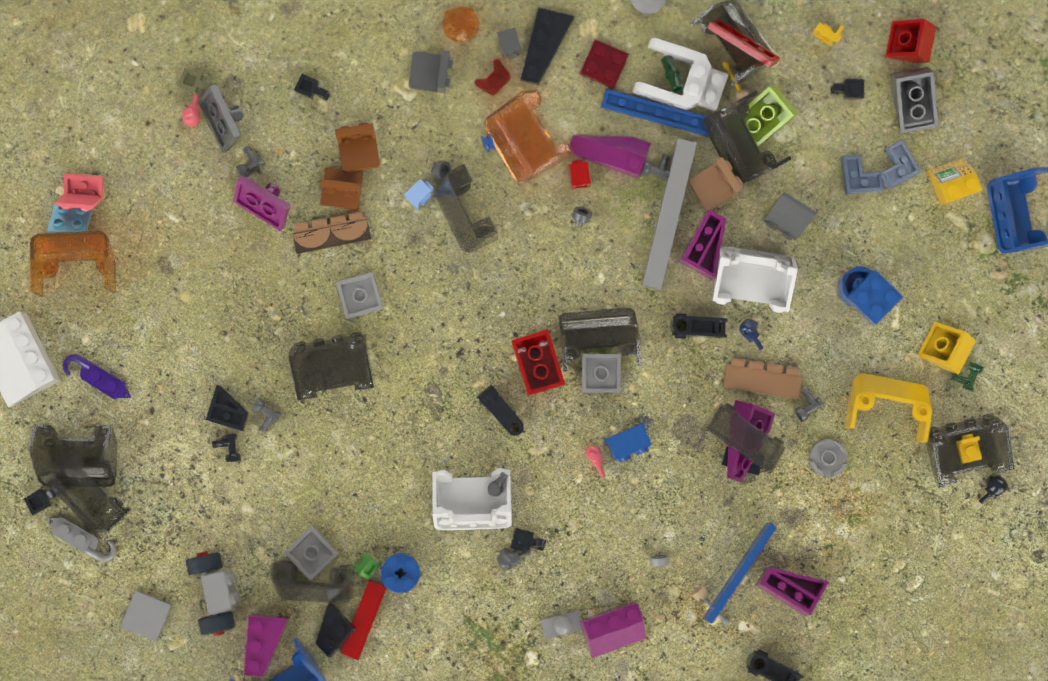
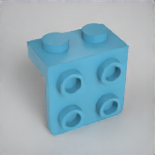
[47,203,93,248]

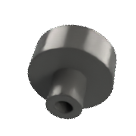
[431,161,451,180]
[572,207,592,227]

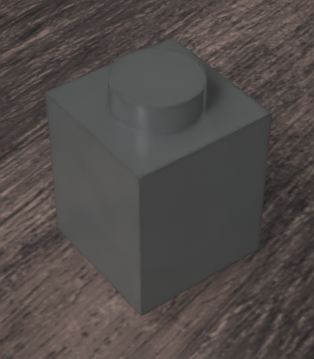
[497,27,521,59]

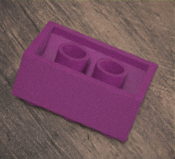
[579,601,646,658]

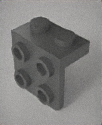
[408,50,453,94]

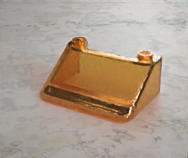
[485,88,574,183]

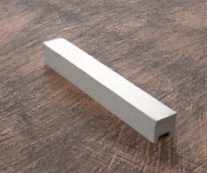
[642,138,697,292]

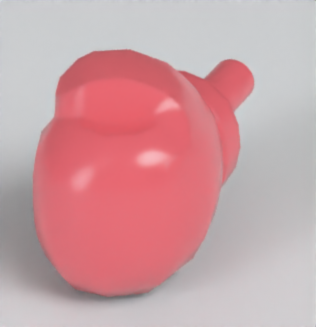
[182,94,200,127]

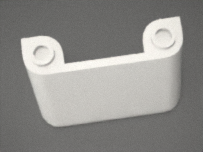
[712,246,798,313]
[433,468,512,530]

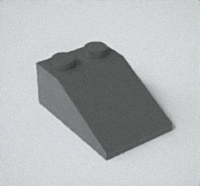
[890,67,938,134]
[763,192,817,240]

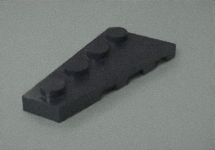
[520,7,575,85]

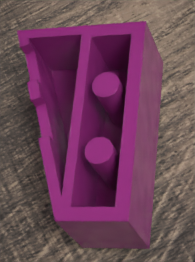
[678,209,726,280]
[755,567,830,616]
[243,614,290,677]

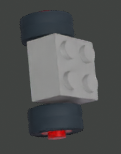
[185,551,240,636]

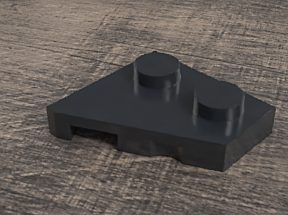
[206,385,249,431]
[315,603,356,658]

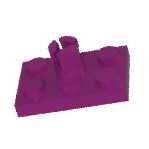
[233,175,291,232]

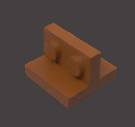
[320,167,364,211]

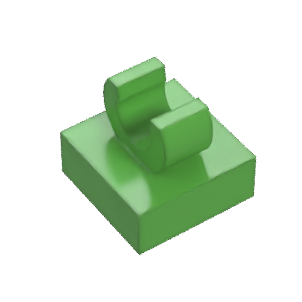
[354,554,380,580]

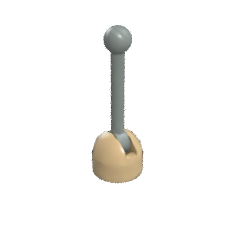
[691,585,730,625]

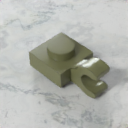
[178,68,212,94]

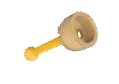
[722,62,752,105]

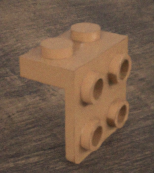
[689,157,743,210]

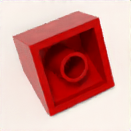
[885,19,937,63]

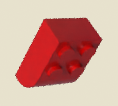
[511,329,565,397]

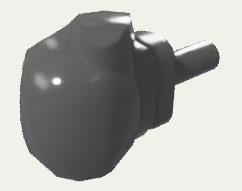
[497,548,530,571]

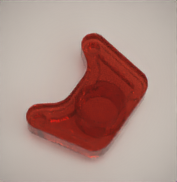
[474,59,511,96]

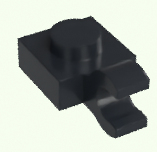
[294,73,330,101]
[830,79,864,100]
[23,487,62,516]
[510,528,546,553]

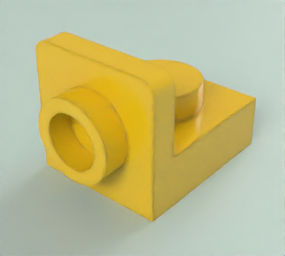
[812,23,844,47]
[956,434,982,463]

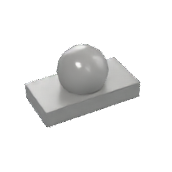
[541,610,582,639]

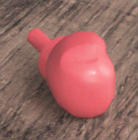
[586,445,605,478]

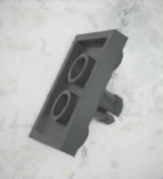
[198,84,243,152]

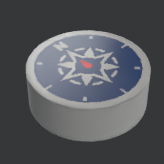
[649,555,669,566]

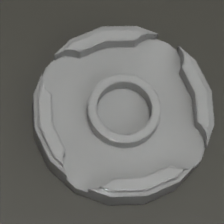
[808,439,847,477]

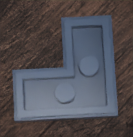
[880,140,921,190]
[841,155,884,195]

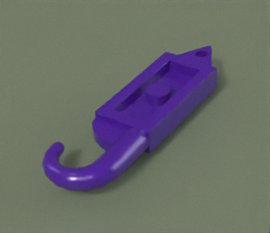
[63,354,132,400]

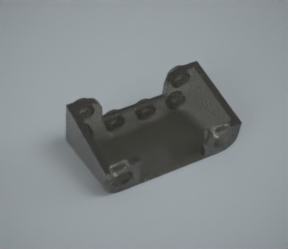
[435,164,498,253]
[288,332,374,400]
[925,414,1014,487]
[270,560,355,603]

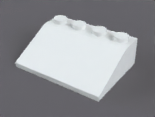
[0,311,61,408]

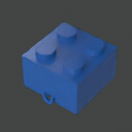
[845,270,904,325]
[603,422,652,463]

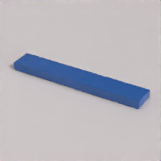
[601,89,716,138]
[702,523,776,624]

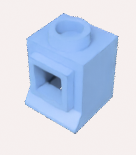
[404,179,434,211]

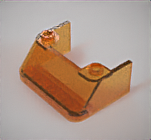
[30,231,116,297]

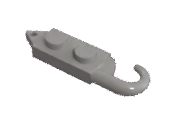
[46,516,116,562]

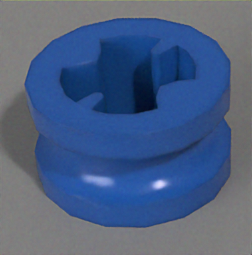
[481,133,496,153]

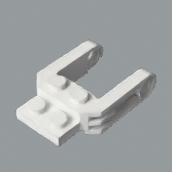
[633,38,728,111]

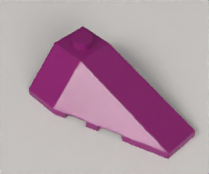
[567,135,651,179]
[727,400,775,482]

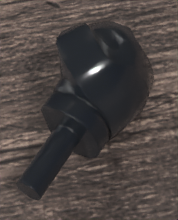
[979,475,1008,504]

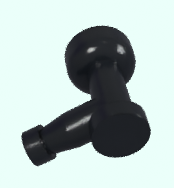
[212,434,241,462]

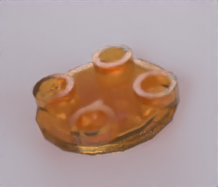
[442,6,479,43]

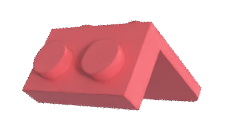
[56,173,104,211]

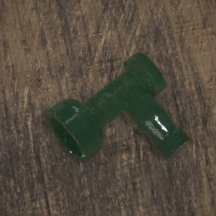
[950,362,984,392]

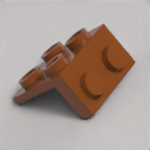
[335,123,380,173]

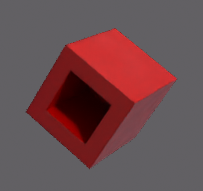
[568,159,591,190]

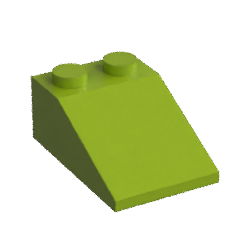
[727,84,799,152]

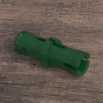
[661,55,684,93]

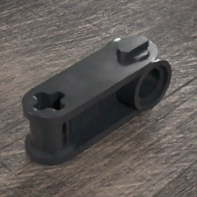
[670,313,728,339]
[476,384,524,436]
[746,649,804,681]

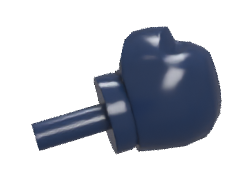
[739,319,764,350]

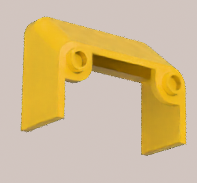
[844,373,932,443]

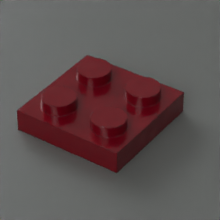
[579,39,629,89]

